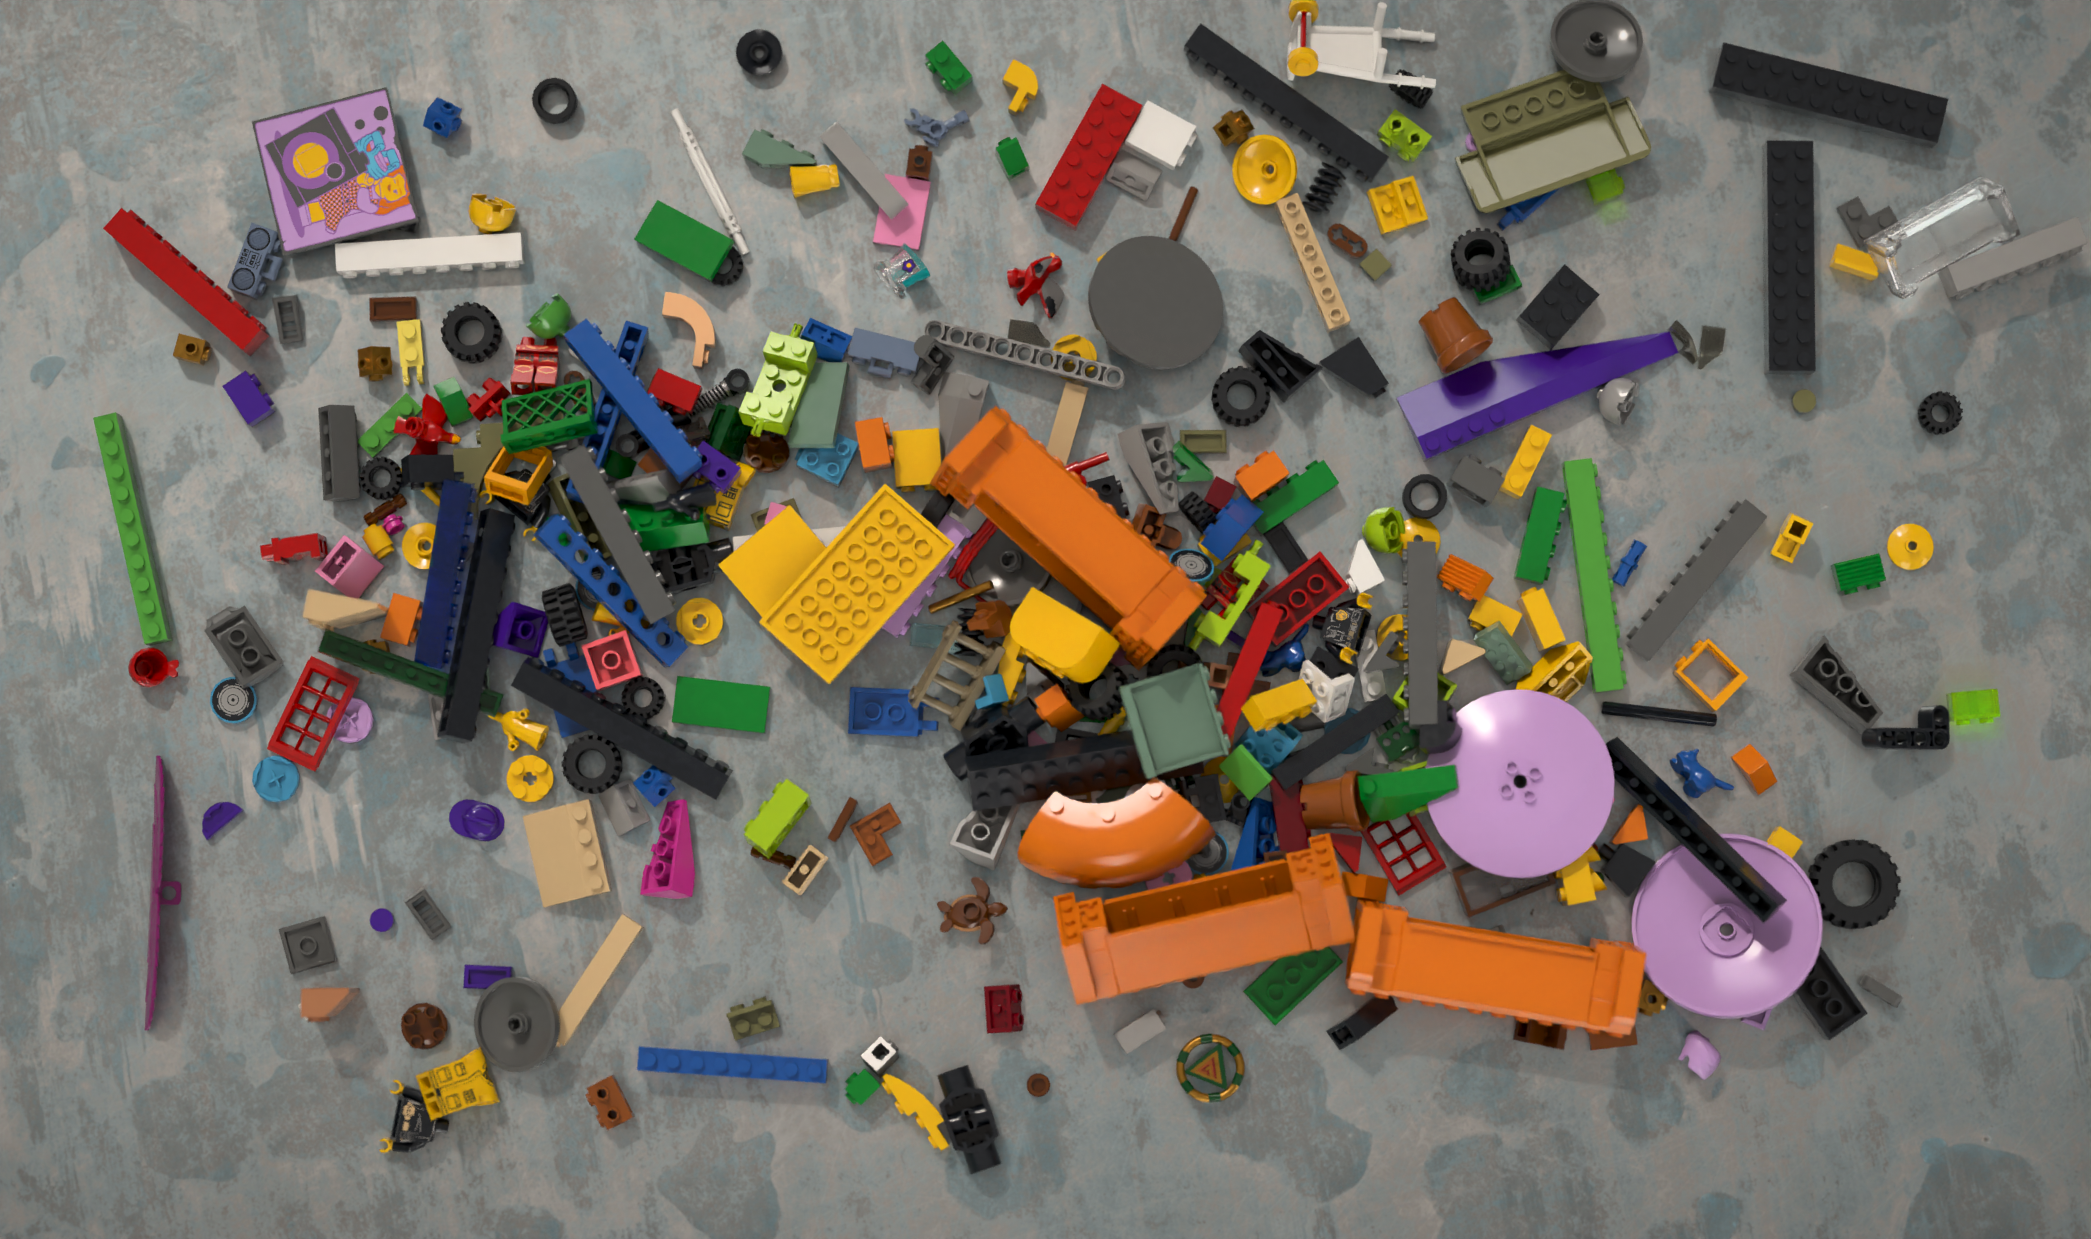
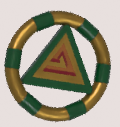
[1176,1034,1245,1103]

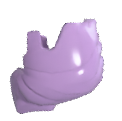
[1679,1030,1721,1080]

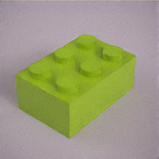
[744,778,812,859]

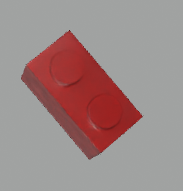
[647,368,703,416]

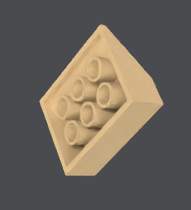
[303,589,388,632]
[523,799,612,908]

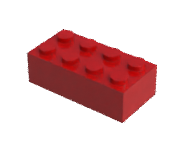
[1246,551,1349,647]

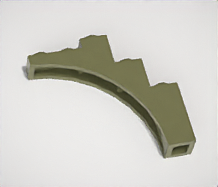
[453,396,566,520]

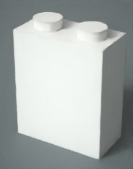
[1125,100,1198,171]

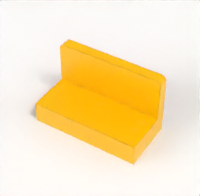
[1829,243,1882,281]

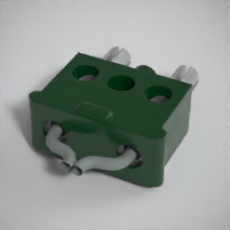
[1374,713,1420,764]

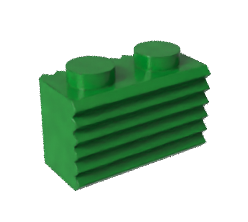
[1831,553,1886,595]

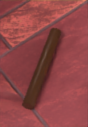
[1168,186,1199,242]

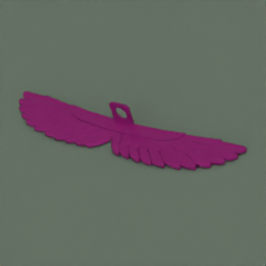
[145,755,181,1031]

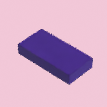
[463,965,512,989]

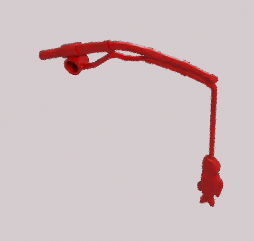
[948,452,1110,602]

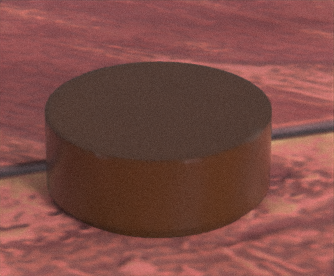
[1027,1073,1050,1097]

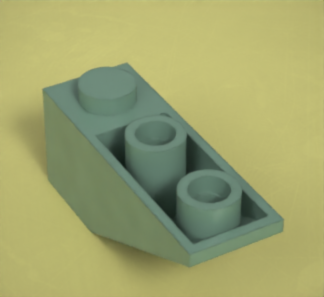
[742,129,818,168]

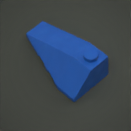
[1231,797,1279,871]

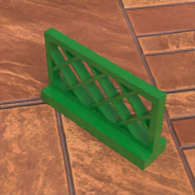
[501,379,598,454]

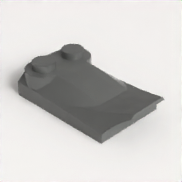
[205,605,283,689]

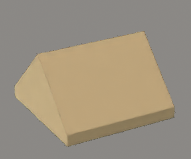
[1438,639,1486,676]

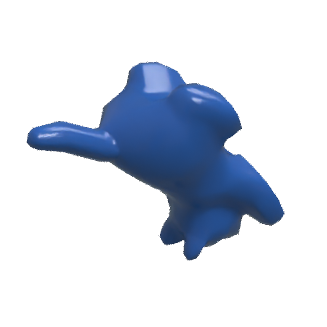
[1260,623,1309,677]
[1670,749,1734,798]

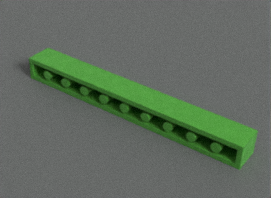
[93,412,173,646]
[1561,458,1627,694]

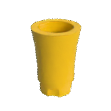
[789,164,839,198]

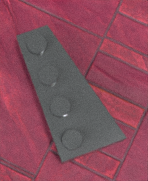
[1790,635,1883,735]

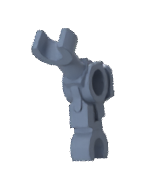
[904,108,970,147]

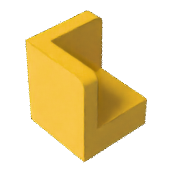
[1766,826,1803,859]

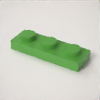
[358,393,422,458]

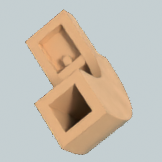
[662,292,716,370]

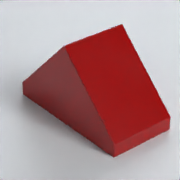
[1329,833,1362,873]

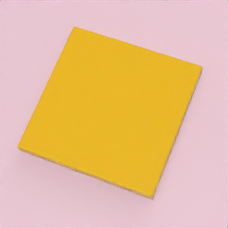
[718,505,826,618]

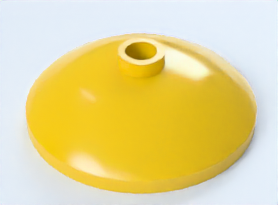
[1232,135,1297,204]

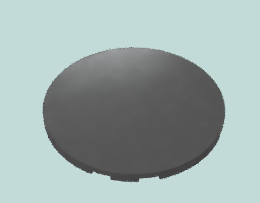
[1088,236,1223,370]

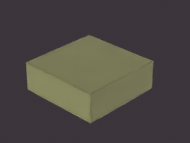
[1359,248,1392,282]

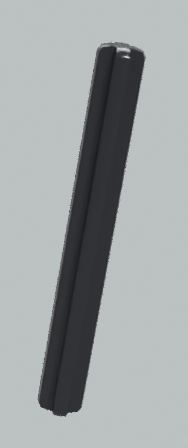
[1601,701,1717,727]

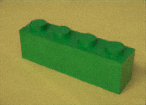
[1252,460,1339,536]
[1513,487,1567,585]

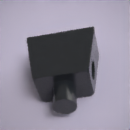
[1597,843,1656,898]

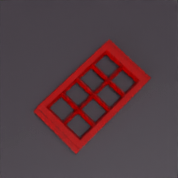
[267,656,360,772]
[1360,812,1447,896]

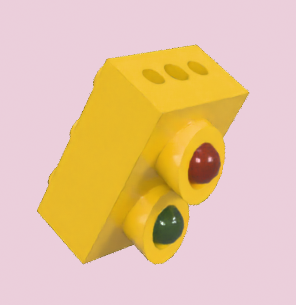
[1552,843,1607,906]

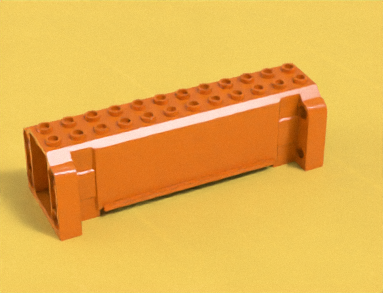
[930,406,1207,671]
[1053,833,1355,1005]
[1345,898,1647,1038]

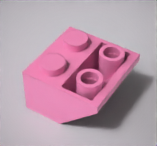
[315,535,385,599]

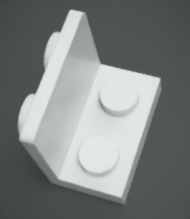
[1299,660,1355,723]

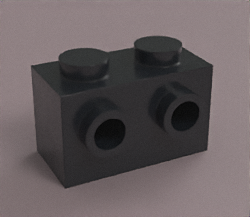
[401,455,455,491]
[1087,475,1130,519]
[1309,646,1359,680]

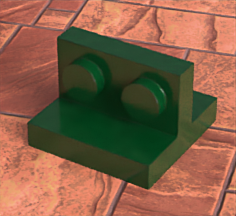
[702,403,753,462]

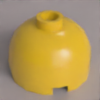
[468,193,516,234]

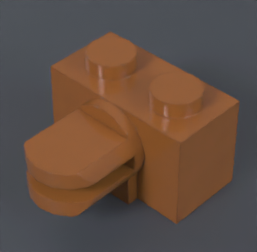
[1132,503,1182,550]

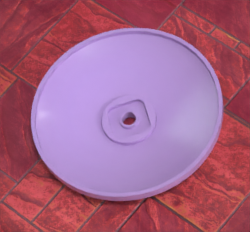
[1426,690,1614,878]
[1632,834,1822,1018]

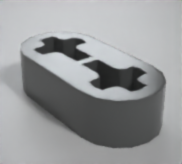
[1859,975,1903,1008]

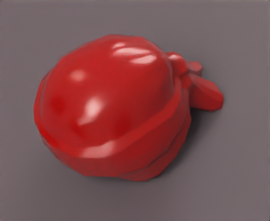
[128,647,179,687]

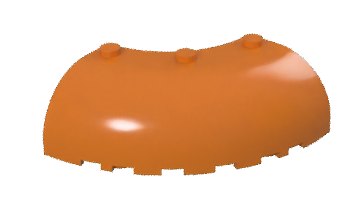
[1017,777,1216,889]

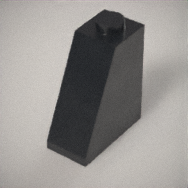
[1318,337,1389,399]
[1326,995,1398,1050]

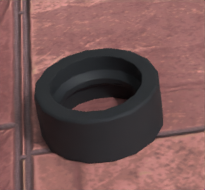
[532,78,577,124]
[1402,474,1447,519]

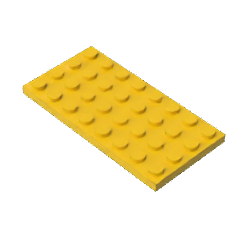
[759,484,955,685]

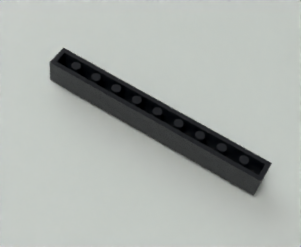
[1184,23,1389,183]
[437,508,516,743]
[511,657,733,800]
[1605,737,1788,923]

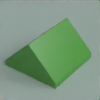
[1219,744,1273,801]

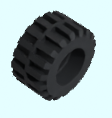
[1451,228,1511,292]
[441,302,502,363]
[1211,366,1271,427]
[542,583,588,647]
[1146,644,1205,678]
[1066,661,1130,721]
[561,734,623,794]

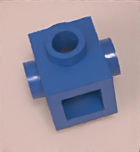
[423,97,462,138]
[633,765,676,807]

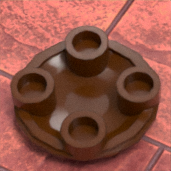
[743,432,789,473]
[401,1003,448,1049]

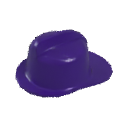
[449,799,505,841]

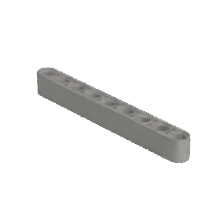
[924,320,1126,390]

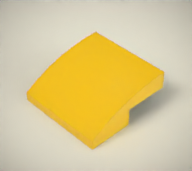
[1367,176,1428,235]

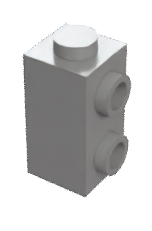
[1114,1009,1167,1054]

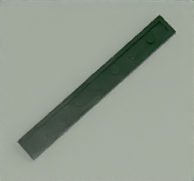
[317,629,503,717]

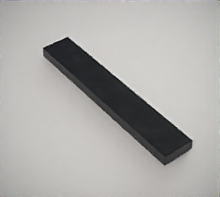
[1271,693,1400,791]

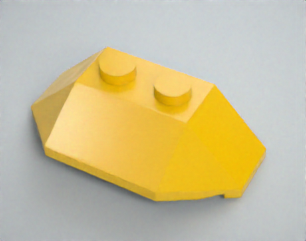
[1516,641,1593,702]

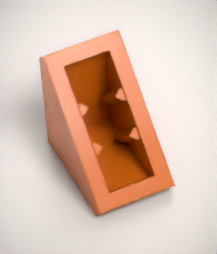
[1731,744,1777,795]
[1609,804,1648,845]
[1341,871,1389,902]

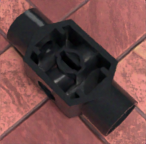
[650,537,733,594]
[943,696,1046,781]
[937,1065,1001,1174]

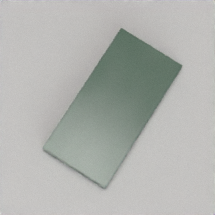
[788,362,850,448]

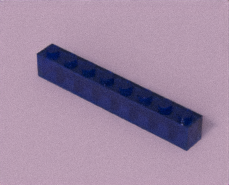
[414,478,478,669]

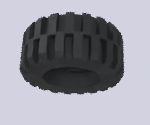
[1808,839,1901,929]

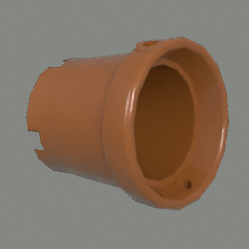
[1418,297,1493,373]
[1300,770,1370,832]

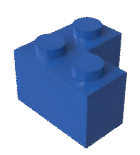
[1201,494,1263,561]

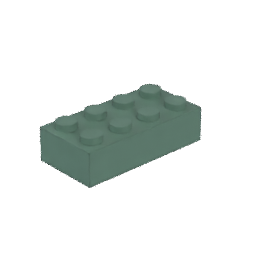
[1474,620,1533,685]

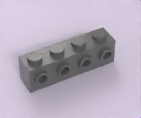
[318,405,361,501]

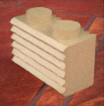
[782,845,829,896]

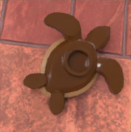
[937,877,1008,945]

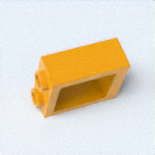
[484,446,554,506]
[1673,638,1748,712]

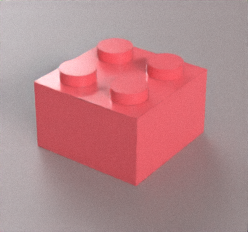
[582,630,643,691]

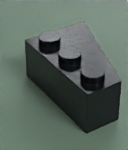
[1238,330,1323,403]

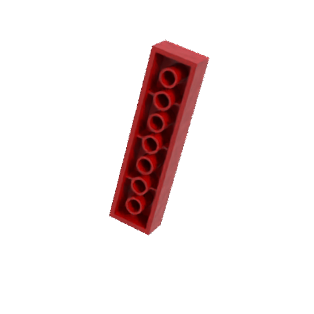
[103,208,269,357]

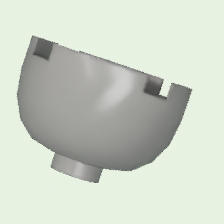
[1597,378,1640,425]

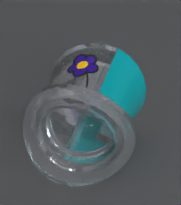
[874,243,930,299]

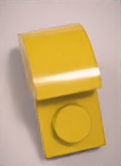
[1003,59,1038,116]
[1770,512,1813,563]

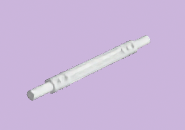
[670,108,750,256]

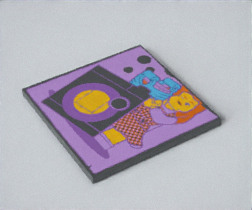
[252,87,419,256]

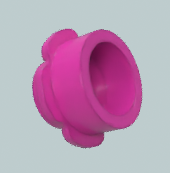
[382,514,404,535]

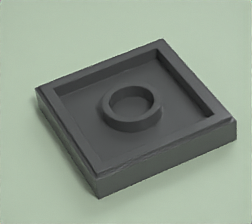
[279,916,337,974]

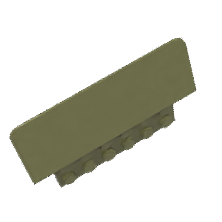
[1455,70,1651,213]

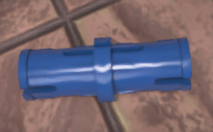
[1612,539,1647,587]

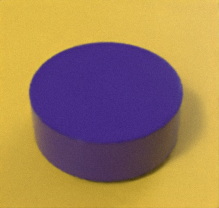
[370,908,394,932]

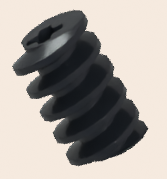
[1302,162,1346,214]
[953,608,985,657]

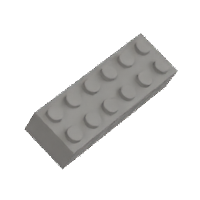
[1938,217,2088,300]

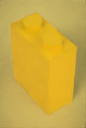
[892,428,941,493]
[1517,587,1566,652]

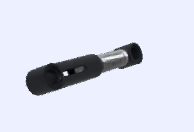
[615,369,751,459]

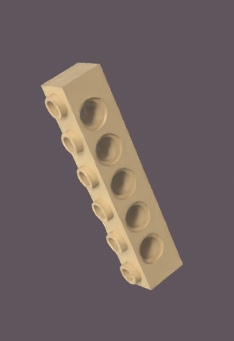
[1275,193,1351,333]

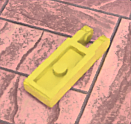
[397,319,425,386]

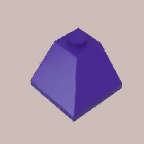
[492,602,548,658]

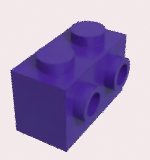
[222,370,275,427]
[691,441,742,494]

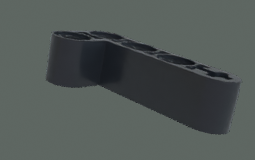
[1861,705,1950,750]

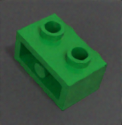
[925,40,973,95]

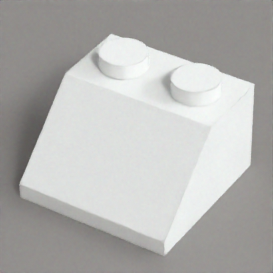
[1345,539,1385,597]

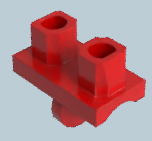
[466,378,511,422]

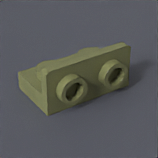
[726,997,780,1041]

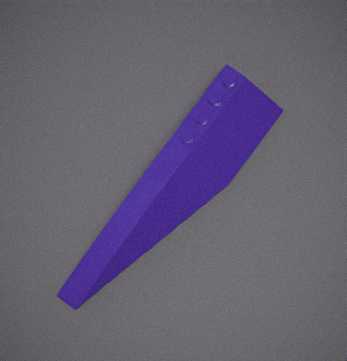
[1396,331,1679,462]

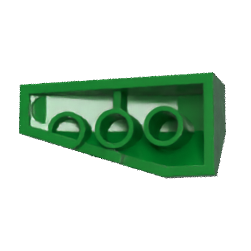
[1358,764,1459,822]

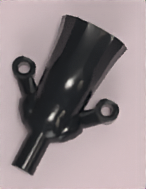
[652,482,716,520]

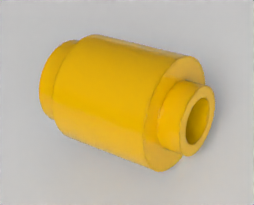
[362,524,395,560]

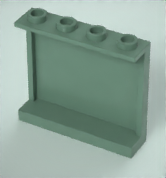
[1118,663,1231,779]

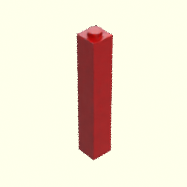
[1216,600,1283,740]

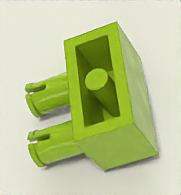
[1377,109,1432,162]

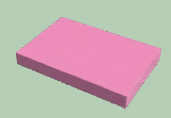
[873,174,931,251]

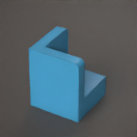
[975,674,1009,710]

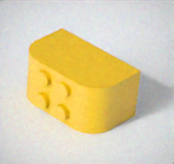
[1010,587,1121,683]

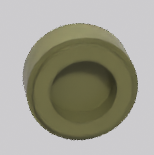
[1792,389,1816,413]

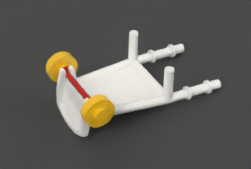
[1287,0,1436,89]

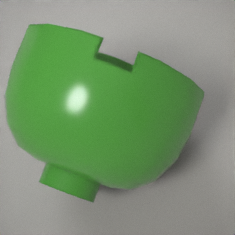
[526,293,572,339]

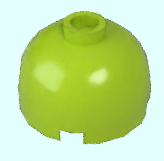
[1362,507,1405,554]

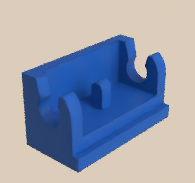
[800,318,852,362]

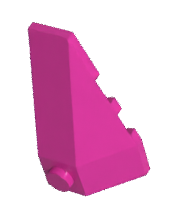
[640,799,695,899]

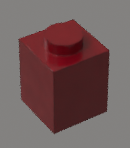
[1203,476,1237,514]

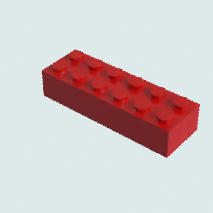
[1035,83,1143,231]

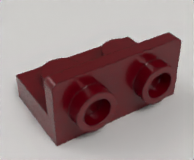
[984,984,1024,1034]

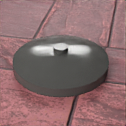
[1549,0,1643,82]
[965,528,1052,607]
[474,977,560,1072]

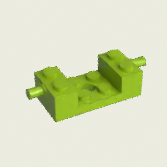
[738,323,818,437]
[1188,539,1271,651]

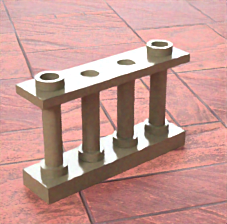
[908,620,1006,731]

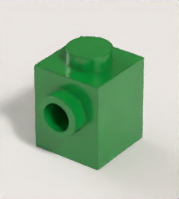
[844,1068,881,1105]

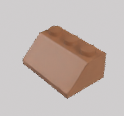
[301,988,360,1022]

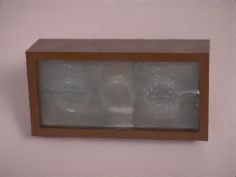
[1448,863,1556,917]

